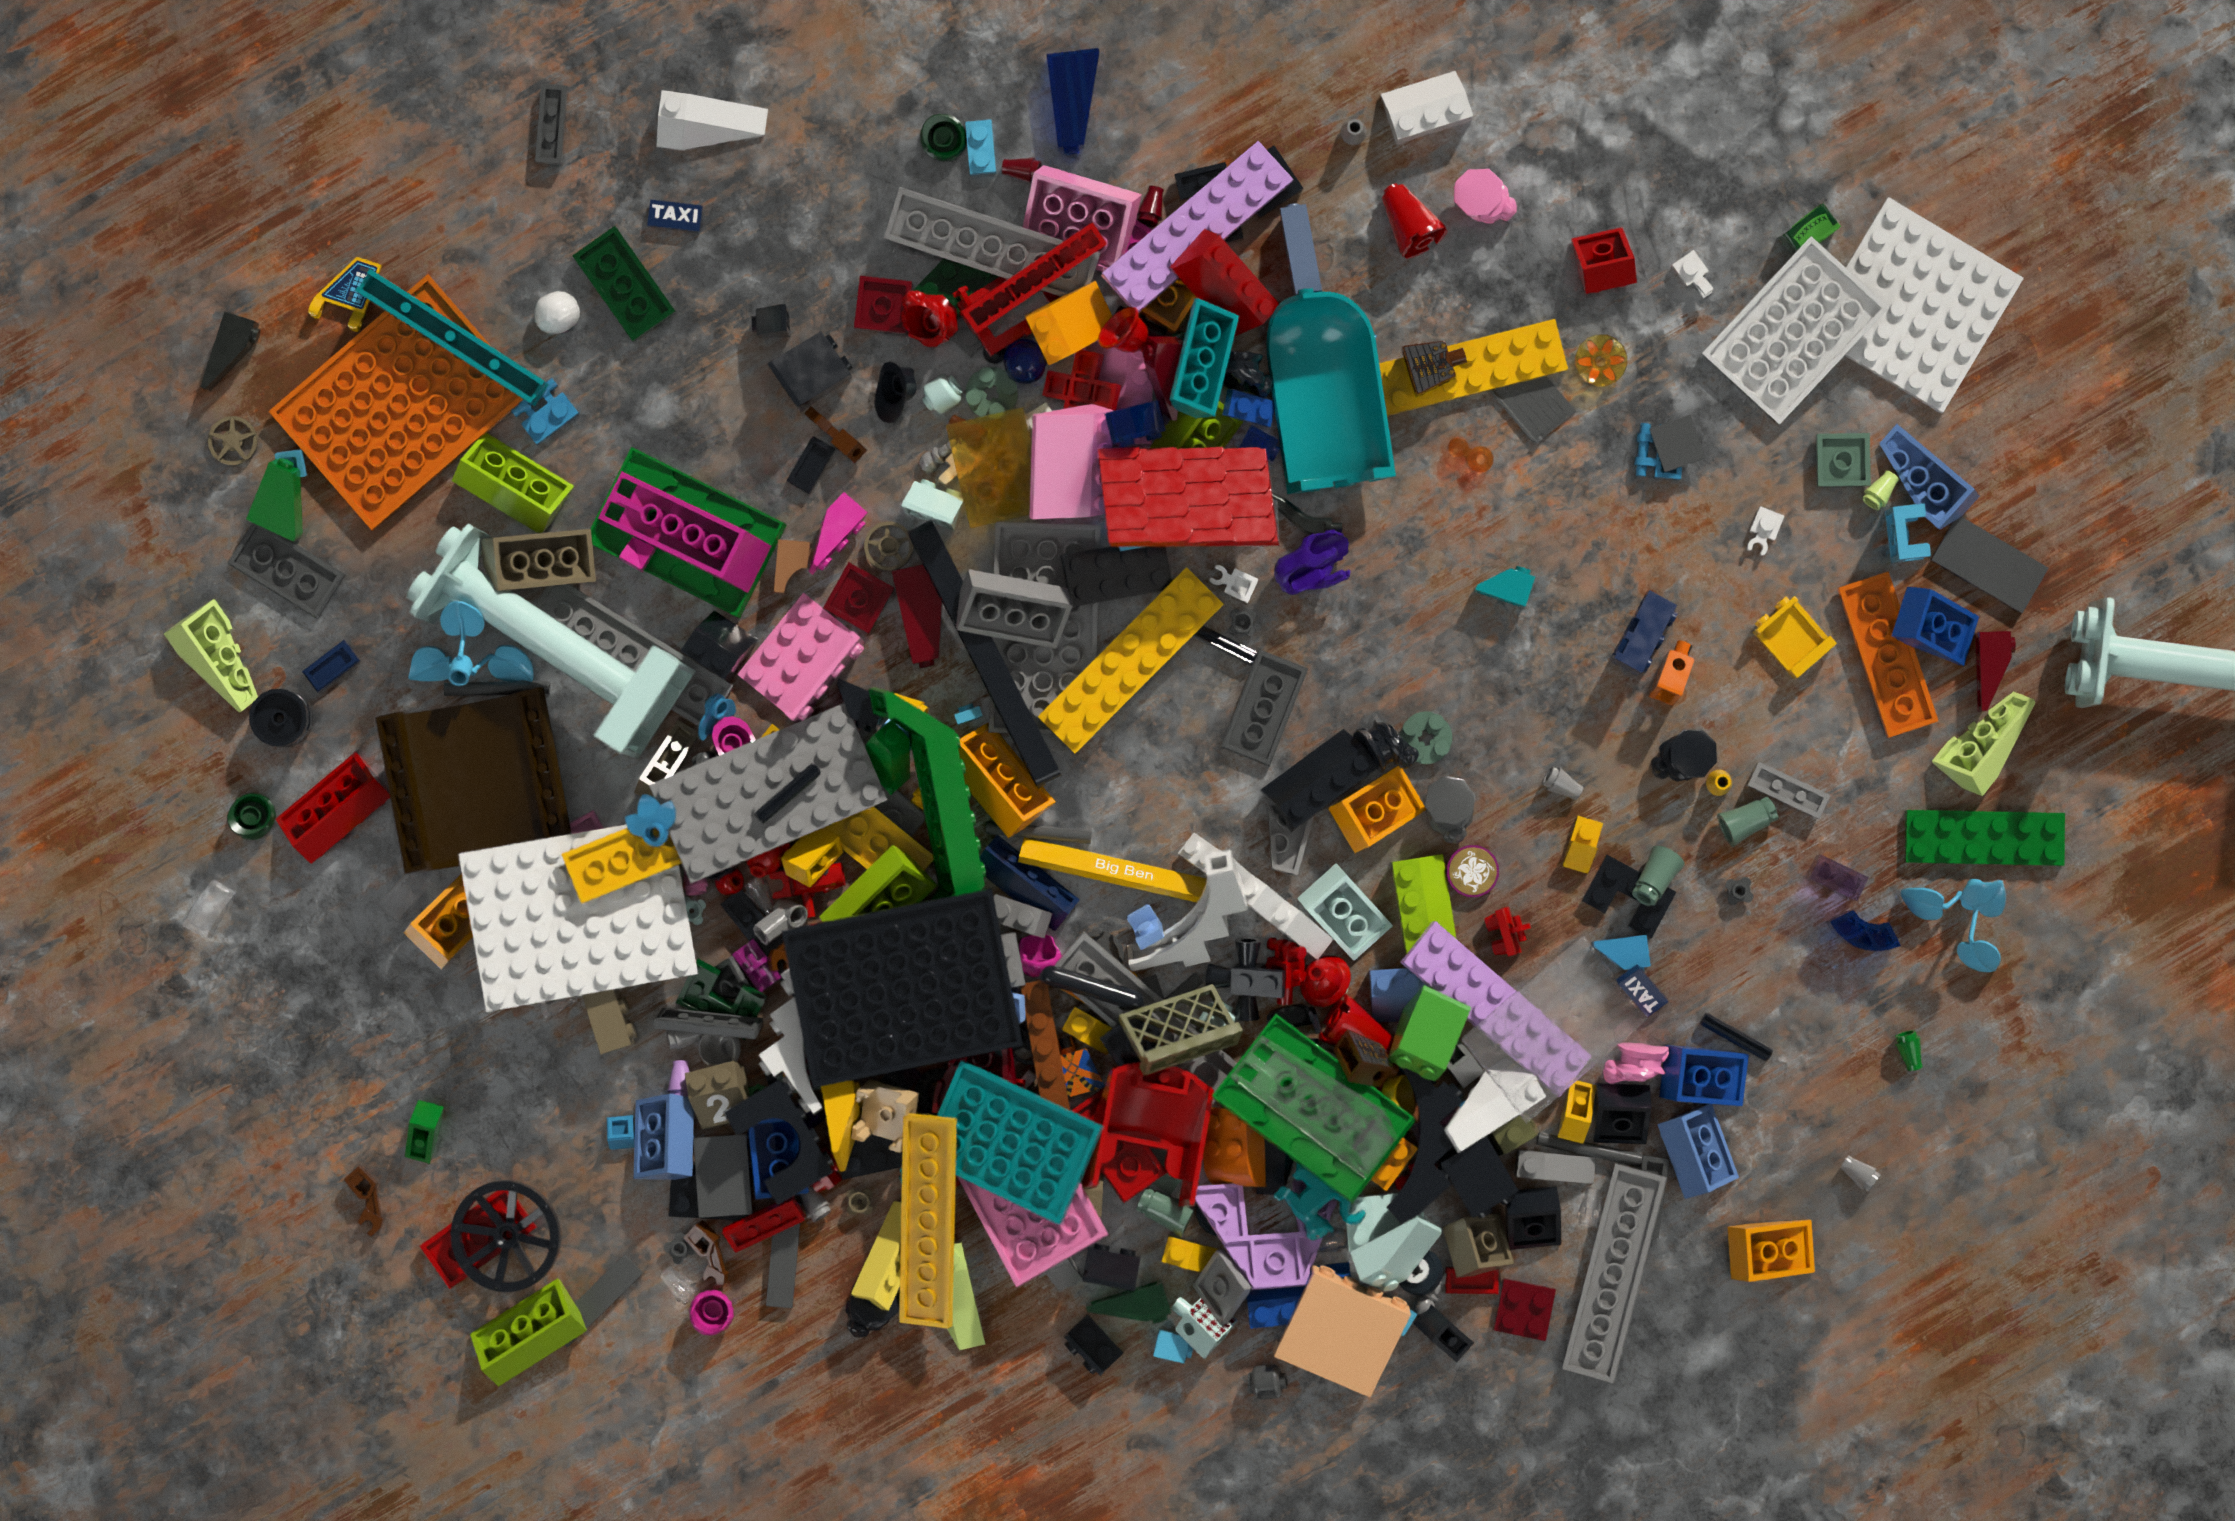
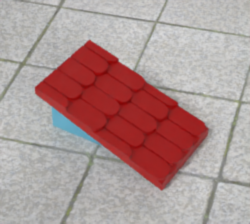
[1098,447,1279,551]

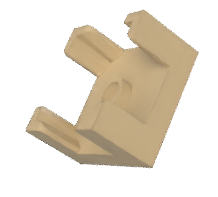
[851,1079,919,1153]

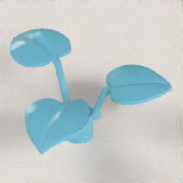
[408,601,534,686]
[1901,879,2006,972]

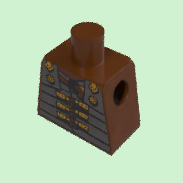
[1401,341,1467,397]
[1333,1030,1399,1087]

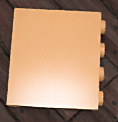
[1273,1265,1411,1397]

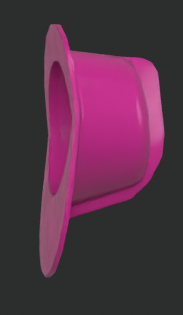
[712,716,756,756]

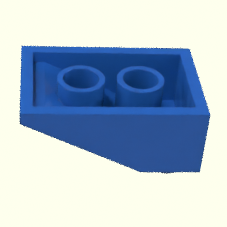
[1892,587,1979,666]
[1659,1045,1749,1106]

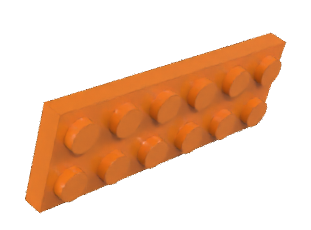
[1837,571,1938,738]

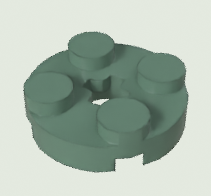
[966,367,1018,420]
[1400,712,1452,765]

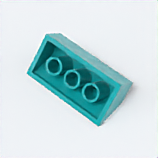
[1170,298,1239,418]

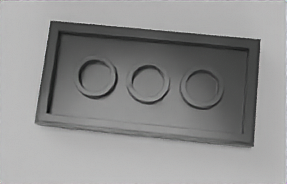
[1930,517,2049,614]
[227,523,346,619]
[1221,649,1308,767]

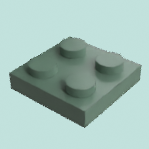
[1816,433,1871,487]

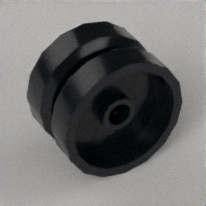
[249,689,313,748]

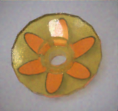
[1575,334,1627,386]

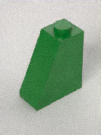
[246,458,303,542]
[864,719,910,795]

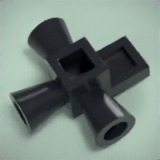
[1206,938,1285,1021]

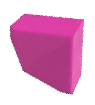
[619,537,656,573]

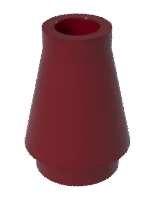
[1002,157,1042,183]
[1137,185,1164,227]

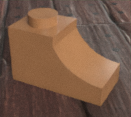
[774,539,814,595]

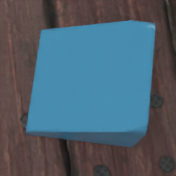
[607,1115,635,1150]

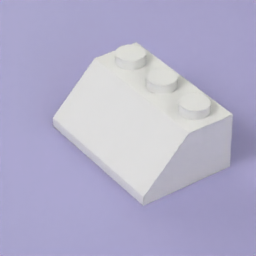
[1380,71,1473,145]

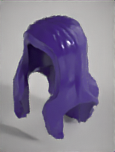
[1274,530,1350,595]

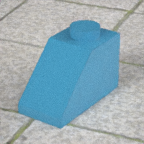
[1592,935,1651,972]

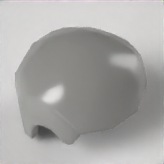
[698,1034,741,1066]

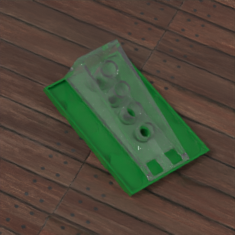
[1212,1014,1415,1204]

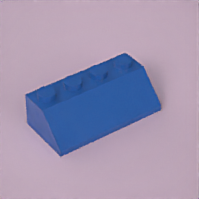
[1246,1262,1351,1329]

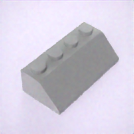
[956,569,1073,648]

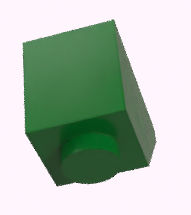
[405,1100,444,1164]

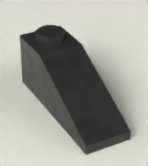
[200,311,261,391]

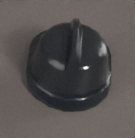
[874,361,917,423]

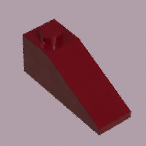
[1143,336,1184,421]
[1975,631,2016,712]

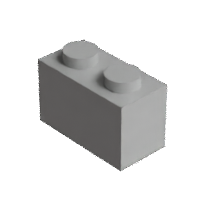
[994,894,1053,938]

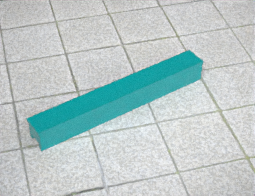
[355,268,549,407]

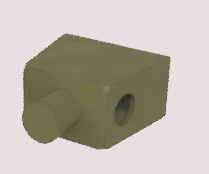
[1486,1110,1539,1156]

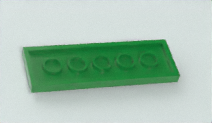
[1904,810,2065,866]

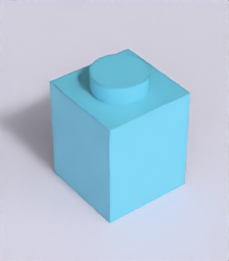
[1153,1328,1193,1363]

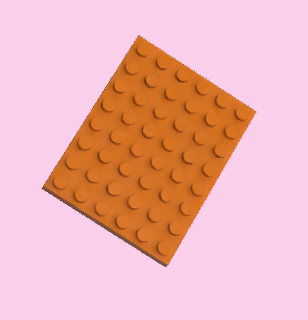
[268,274,523,531]

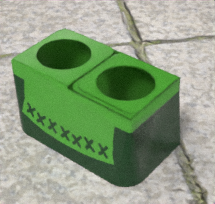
[1778,203,1841,255]

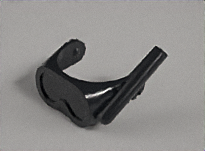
[1266,1004,1322,1034]

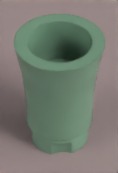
[1717,797,1779,847]
[1632,846,1685,906]
[1136,1187,1197,1238]

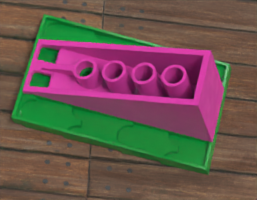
[590,447,787,619]

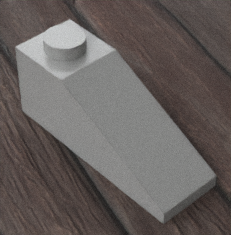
[1514,1149,1596,1184]

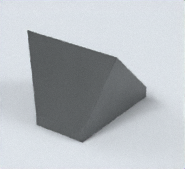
[712,956,754,999]

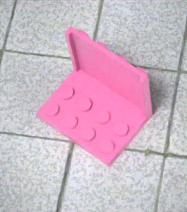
[737,593,865,723]

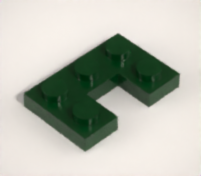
[675,958,768,1040]

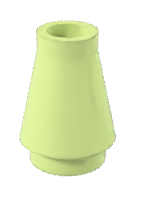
[1862,471,1899,511]

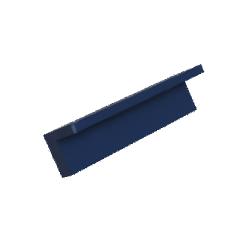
[979,835,1080,931]

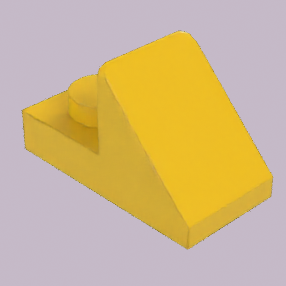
[1562,816,1603,874]

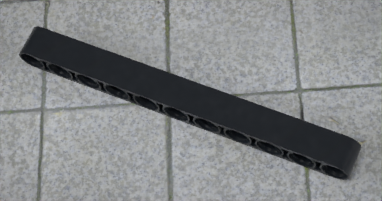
[907,520,1062,789]

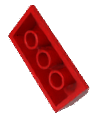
[1169,229,1279,337]
[276,751,390,864]

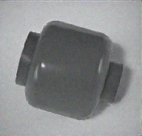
[1248,1364,1288,1400]

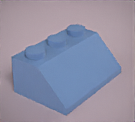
[1369,968,1428,1023]
[633,1094,694,1180]
[1657,1104,1739,1199]

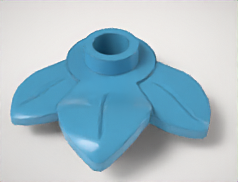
[698,693,736,741]
[625,794,676,847]

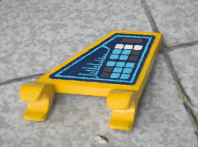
[308,257,382,332]

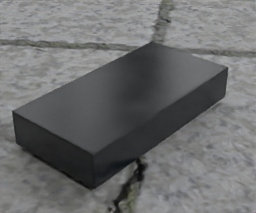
[786,436,836,495]

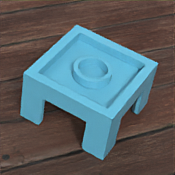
[1885,503,1931,563]

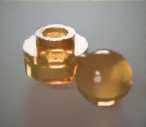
[1448,436,1494,473]

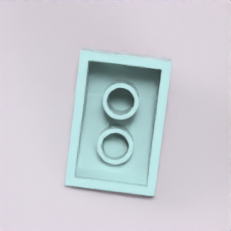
[902,479,965,531]
[1297,863,1393,961]
[1345,1192,1425,1252]
[1350,1217,1442,1291]

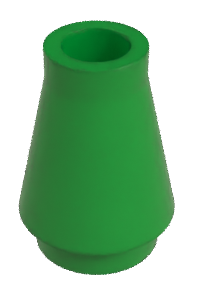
[1894,1030,1923,1071]

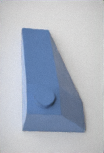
[1879,424,1980,530]

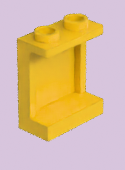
[1753,596,1837,679]

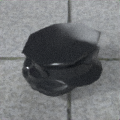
[1223,351,1273,398]
[1353,719,1419,773]
[1651,729,1717,782]
[845,1284,900,1338]

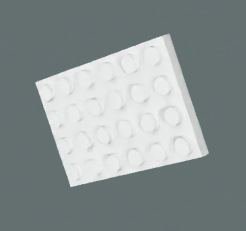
[1702,236,1889,425]

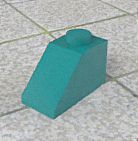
[1474,566,1536,608]

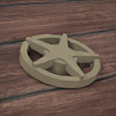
[208,416,258,466]
[864,521,913,571]

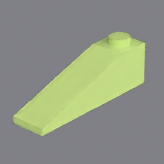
[164,599,258,712]
[1932,692,2036,796]
[947,1241,985,1350]

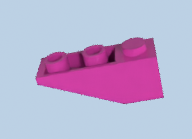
[809,492,868,575]

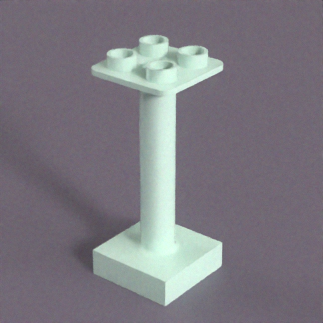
[407,524,696,759]
[2065,597,2235,708]

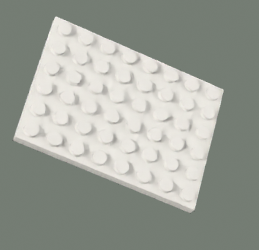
[459,825,698,1012]

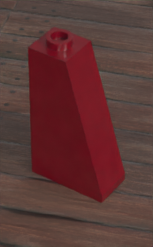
[892,564,943,669]

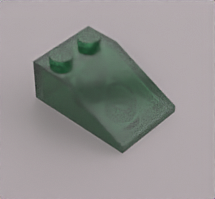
[1086,1279,1172,1324]

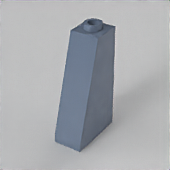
[1280,203,1322,296]

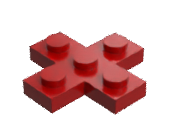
[1042,350,1122,411]

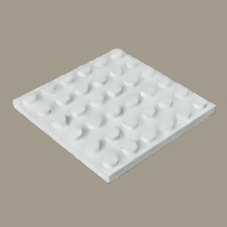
[1844,197,2024,414]

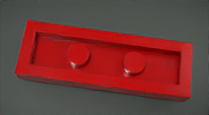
[722,1196,805,1253]

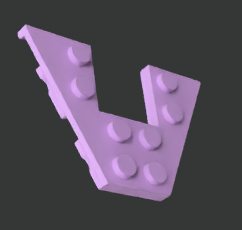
[1195,1179,1337,1290]

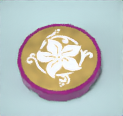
[1446,845,1499,897]

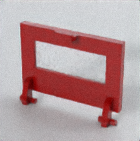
[952,277,1061,357]

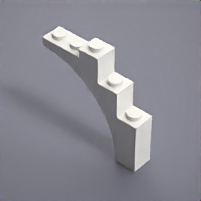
[1178,833,1333,960]
[1127,850,1248,971]
[758,969,823,1115]

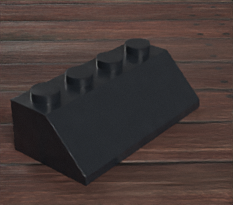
[1260,729,1379,833]

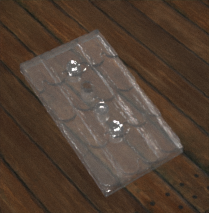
[1461,935,1648,1124]

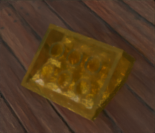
[946,406,1032,528]

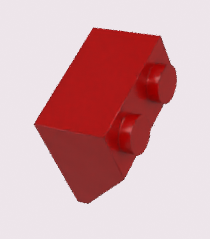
[1571,227,1637,294]

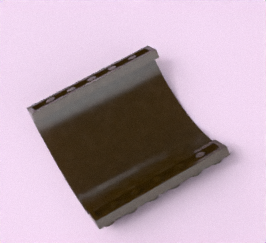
[375,687,572,874]

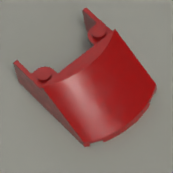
[1082,1063,1214,1207]

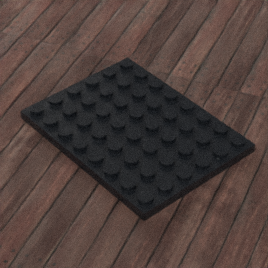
[781,888,1023,1088]

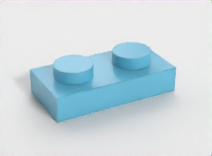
[965,120,996,175]

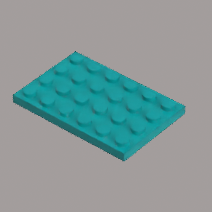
[937,1060,1104,1225]

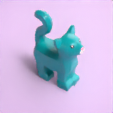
[1273,1167,1366,1241]

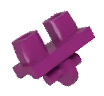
[732,939,782,992]

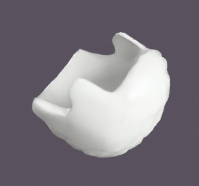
[534,291,580,334]

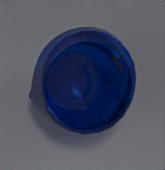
[1004,339,1047,384]

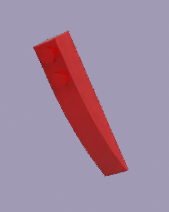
[959,222,1107,334]

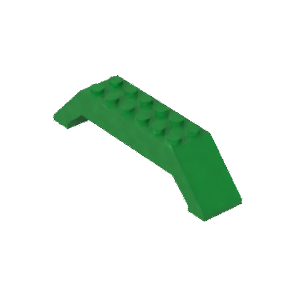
[868,687,986,900]

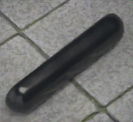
[1039,965,1144,1010]

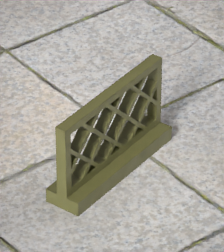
[1118,984,1243,1076]

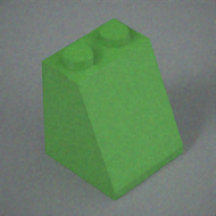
[1388,985,1471,1081]

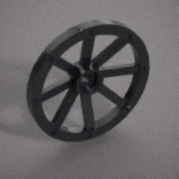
[451,1180,561,1292]

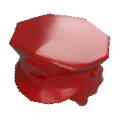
[901,291,958,347]

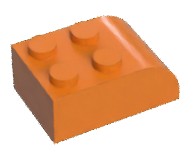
[1203,1107,1266,1187]

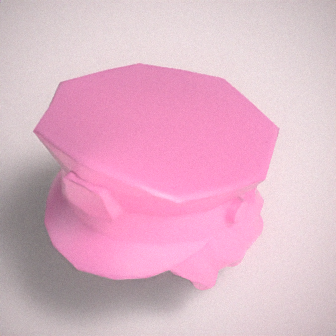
[1454,169,1517,224]
[1603,1042,1669,1084]

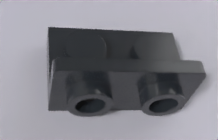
[1064,1314,1124,1376]

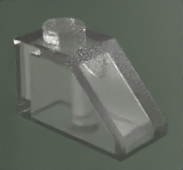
[182,879,237,938]

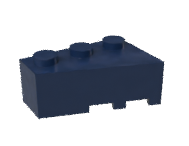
[1609,590,1678,676]

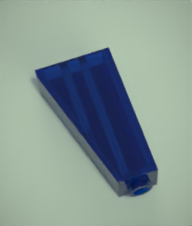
[1047,48,1099,155]

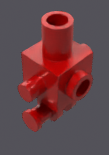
[1265,937,1307,1005]

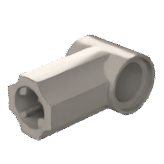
[753,898,808,945]

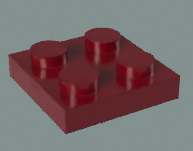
[854,275,913,335]
[823,562,895,634]
[1493,1278,1556,1341]

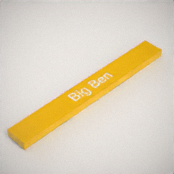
[1018,838,1207,903]

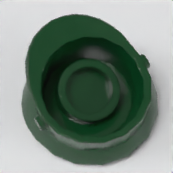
[920,114,967,161]
[227,793,276,840]

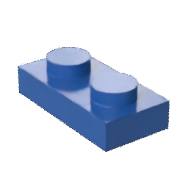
[1222,389,1275,427]

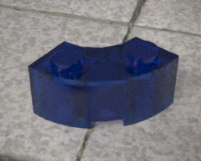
[1104,400,1167,448]
[1825,910,1901,951]

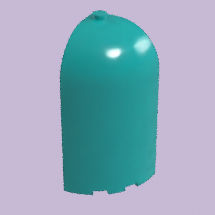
[1266,288,1396,495]

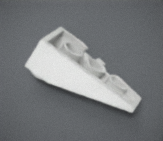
[657,90,768,151]
[1444,1058,1546,1153]

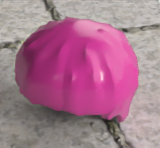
[1018,935,1062,978]
[689,1290,734,1336]

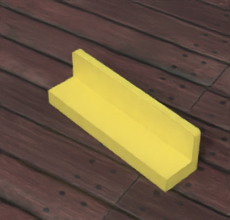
[851,1201,902,1311]

